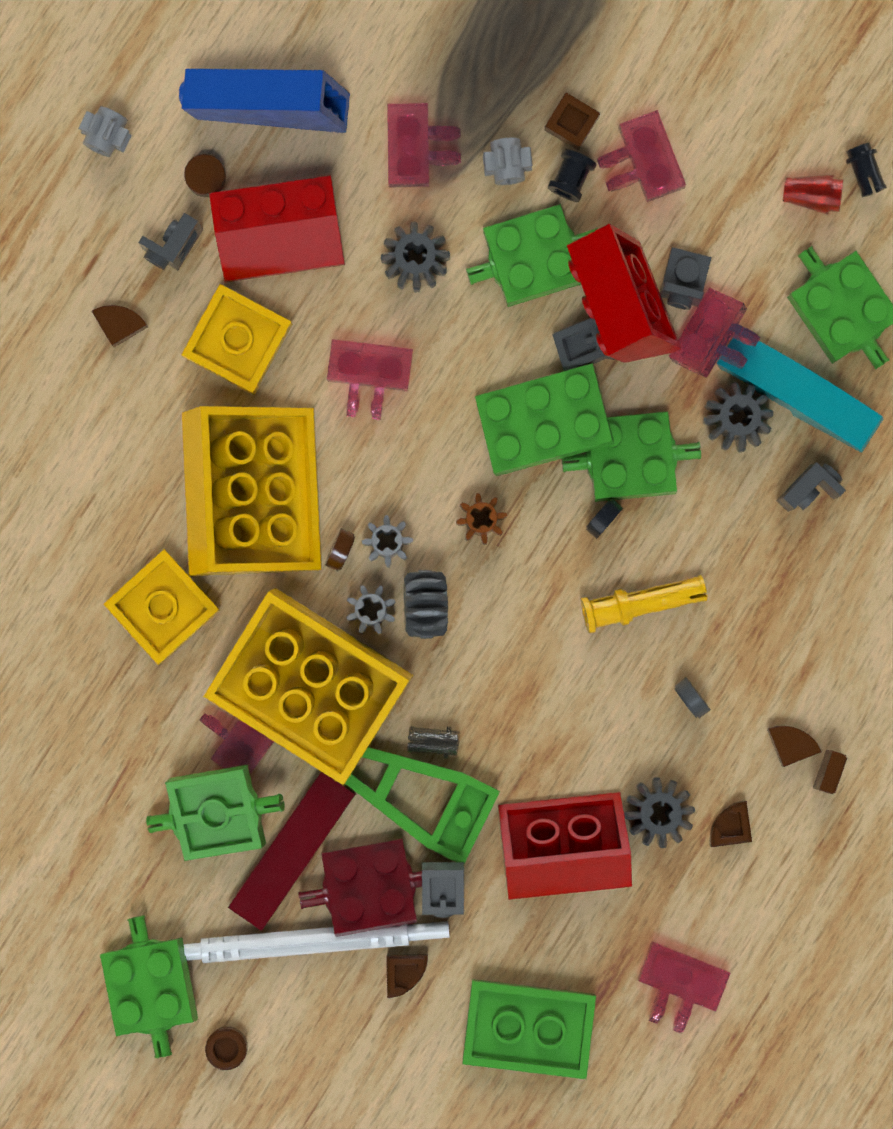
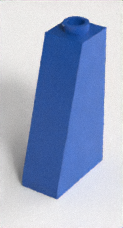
[179,69,350,133]

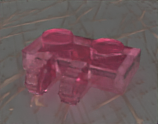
[387,103,461,188]
[597,110,686,202]
[669,287,760,378]
[327,339,413,420]
[200,713,274,775]
[637,941,731,1033]

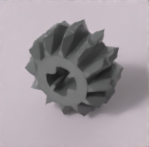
[381,222,450,293]
[703,382,774,453]
[403,570,448,639]
[624,777,695,848]

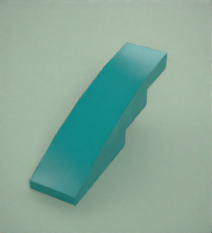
[717,329,884,453]

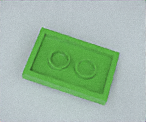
[475,363,614,476]
[462,979,596,1079]

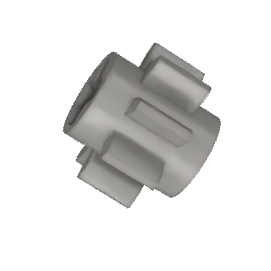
[78,106,132,157]
[483,137,533,185]
[362,515,413,568]
[346,585,396,634]

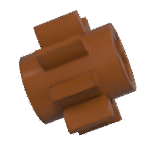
[456,493,507,545]

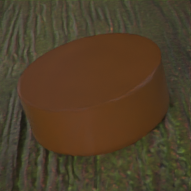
[184,154,226,197]
[325,528,355,571]
[205,1027,248,1070]

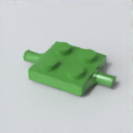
[466,204,598,307]
[787,246,893,370]
[562,412,701,502]
[146,765,285,861]
[100,915,198,1058]

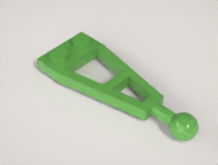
[345,747,500,864]

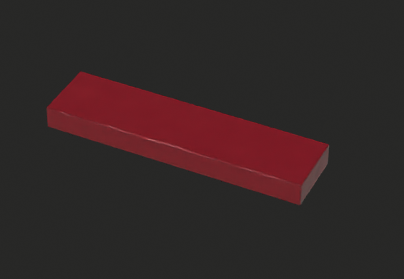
[228,772,356,931]

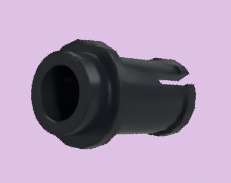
[846,142,887,198]

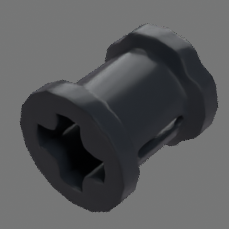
[548,149,597,202]

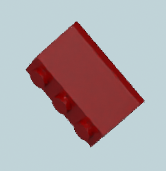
[209,175,345,283]
[567,223,681,363]
[498,792,632,900]

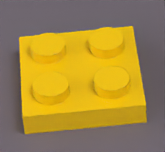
[181,284,293,395]
[103,549,220,665]

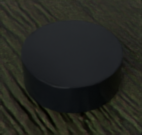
[586,499,623,539]

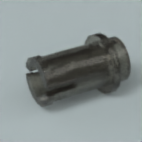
[407,726,460,759]

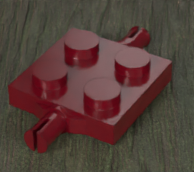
[298,839,422,937]

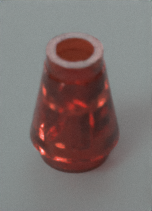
[783,174,844,215]

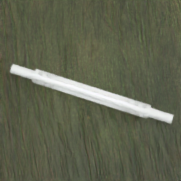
[184,921,450,963]

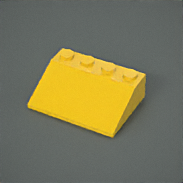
[182,406,321,576]
[203,588,414,786]

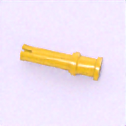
[580,575,708,633]

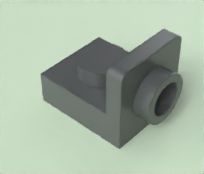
[138,213,203,271]
[660,247,712,310]
[552,318,616,371]
[776,462,846,512]
[422,862,464,918]

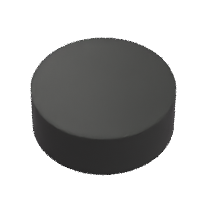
[674,677,711,719]

